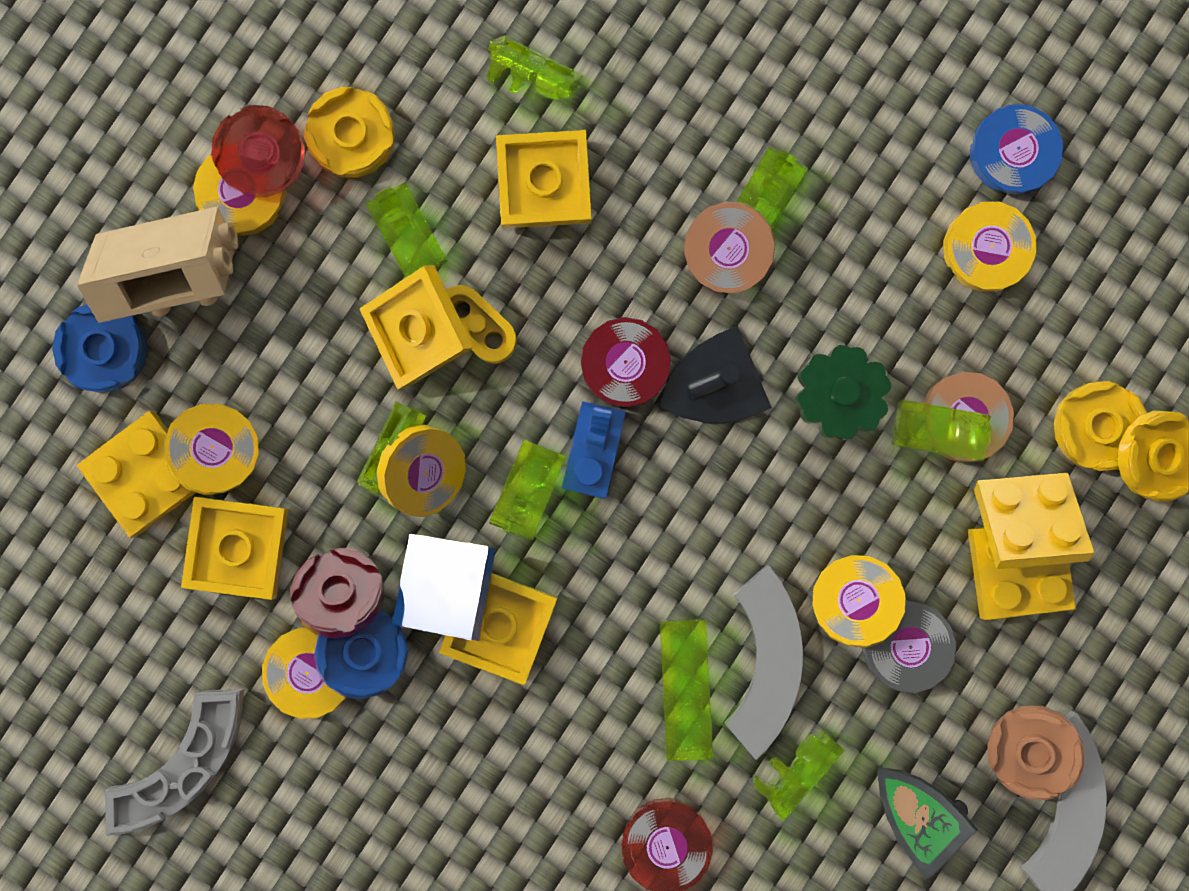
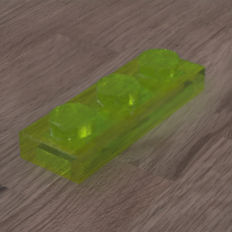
[659,618,713,761]

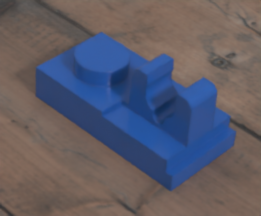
[562,401,626,499]

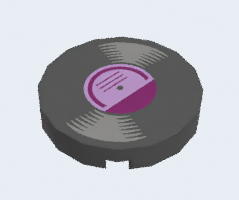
[862,601,956,693]

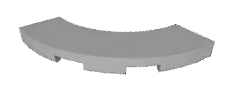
[724,565,803,760]
[105,689,244,836]
[1021,711,1107,891]

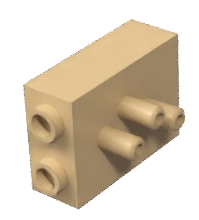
[77,206,238,323]

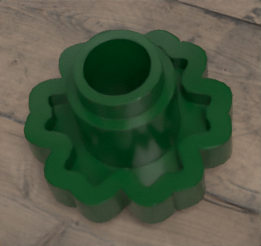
[794,345,891,440]

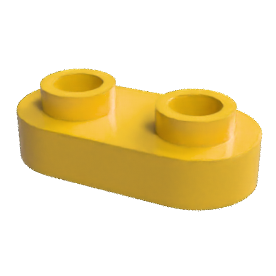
[446,285,517,364]

